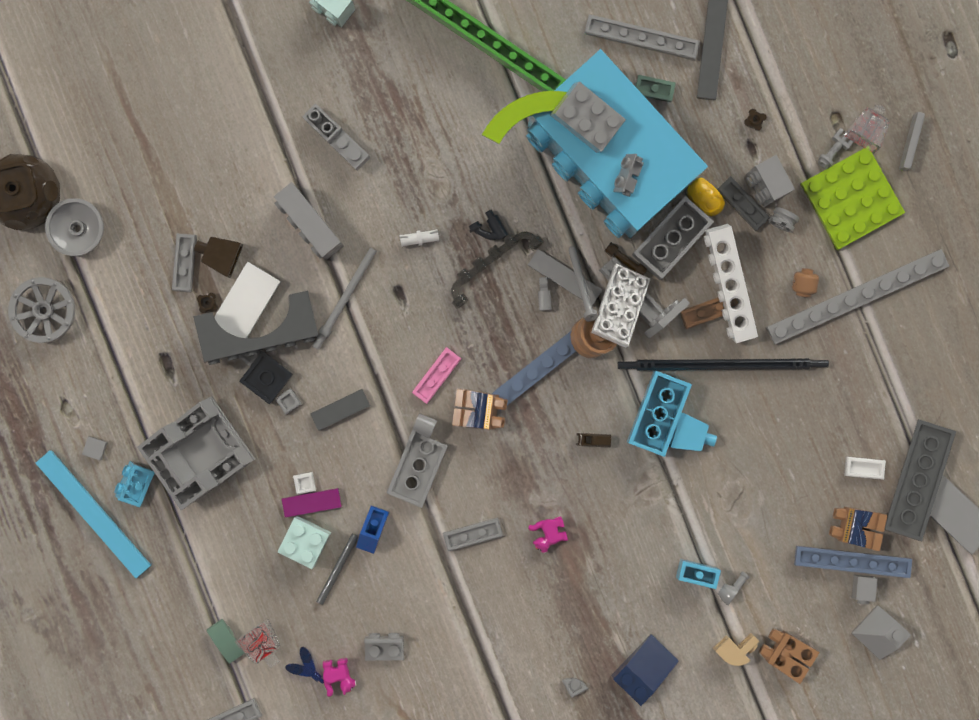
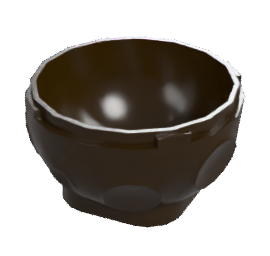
[0,154,60,230]

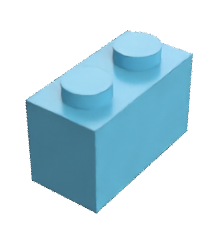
[676,559,721,589]

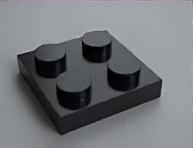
[239,351,294,405]

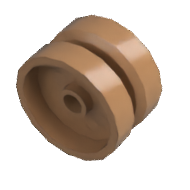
[570,312,617,358]

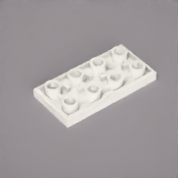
[214,262,281,338]
[591,263,650,348]

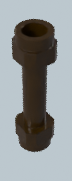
[604,242,648,275]

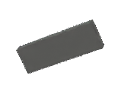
[717,176,770,231]
[310,389,371,431]

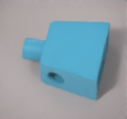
[669,412,717,451]

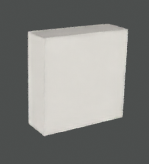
[293,472,316,495]

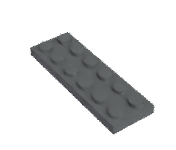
[884,419,956,542]

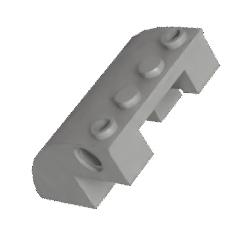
[137,396,255,510]

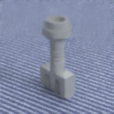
[818,128,855,169]

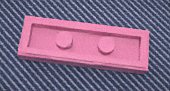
[412,347,461,404]

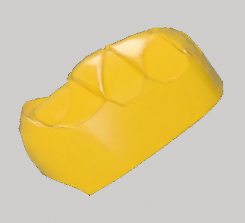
[686,178,725,217]

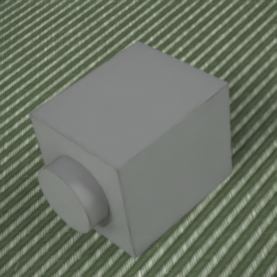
[852,575,877,604]

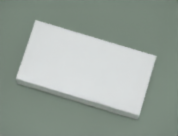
[844,457,886,480]

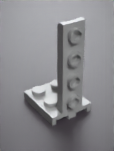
[599,257,690,338]

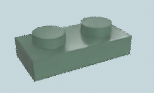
[635,75,676,102]

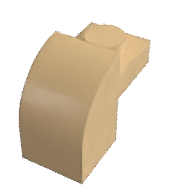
[713,633,759,666]

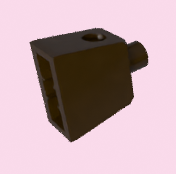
[194,237,243,278]

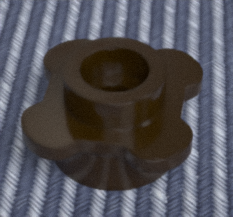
[744,109,767,131]
[197,293,218,313]

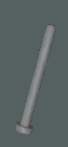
[568,246,598,321]

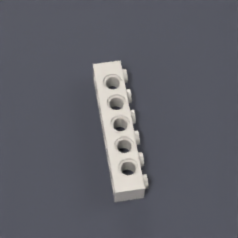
[704,224,758,343]

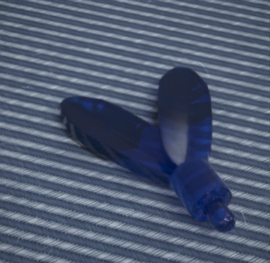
[285,647,324,684]

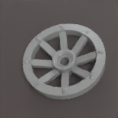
[8,277,75,343]

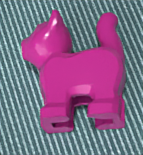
[528,516,568,553]
[323,658,356,697]

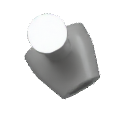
[718,572,750,605]

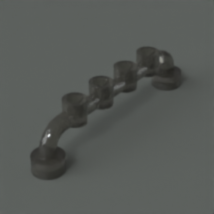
[451,231,544,309]

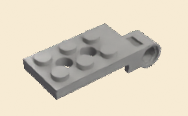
[387,413,448,508]

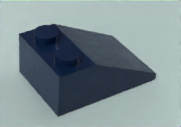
[611,634,679,706]

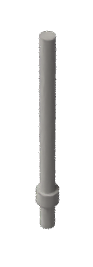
[313,247,377,350]

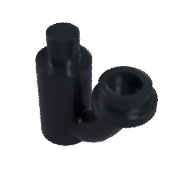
[469,209,509,241]

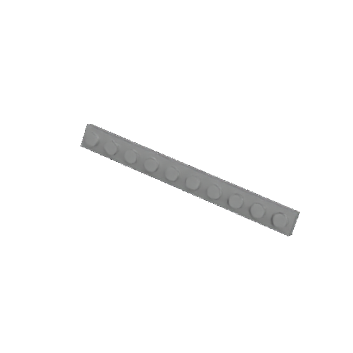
[766,249,949,344]

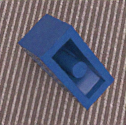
[356,506,389,554]

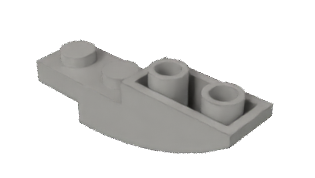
[302,103,371,171]

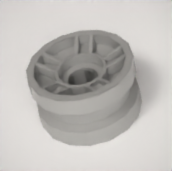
[768,207,800,233]

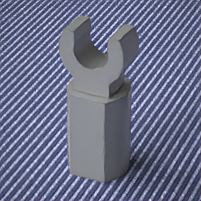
[538,277,552,311]

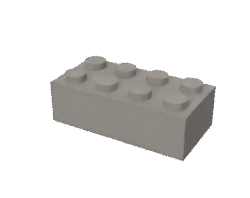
[273,182,344,260]
[632,196,714,280]

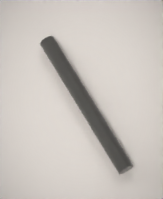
[316,533,358,605]

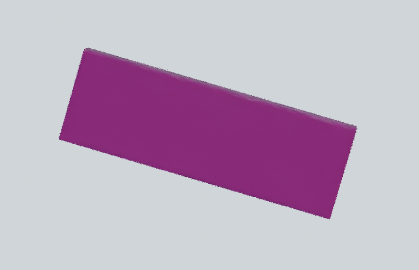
[282,488,342,517]

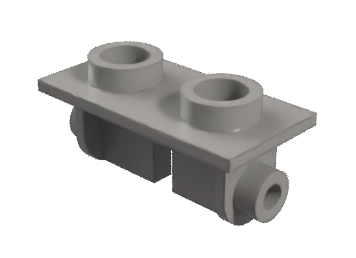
[613,154,644,197]

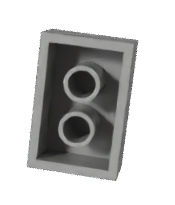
[550,82,626,153]
[746,155,795,207]

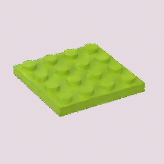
[800,146,905,250]

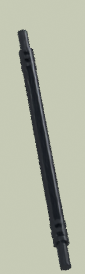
[617,358,829,371]

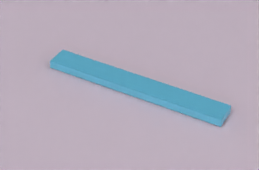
[36,450,151,578]

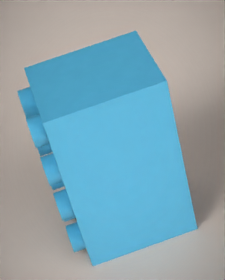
[526,49,708,238]

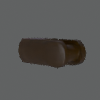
[576,433,611,448]

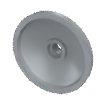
[45,198,104,256]

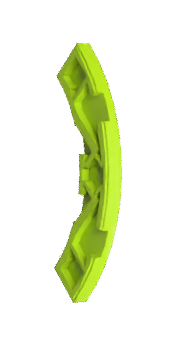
[482,91,567,144]

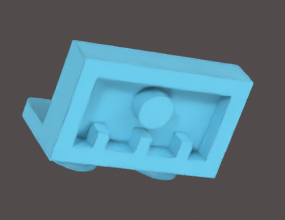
[114,461,154,507]

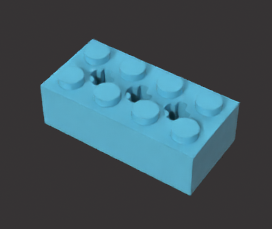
[627,371,692,457]

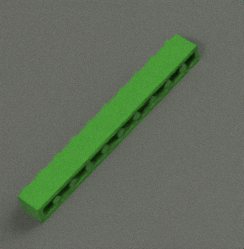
[407,0,566,92]

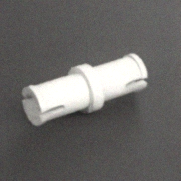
[399,229,439,247]

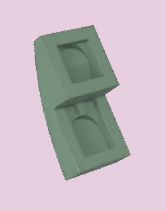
[206,619,245,664]

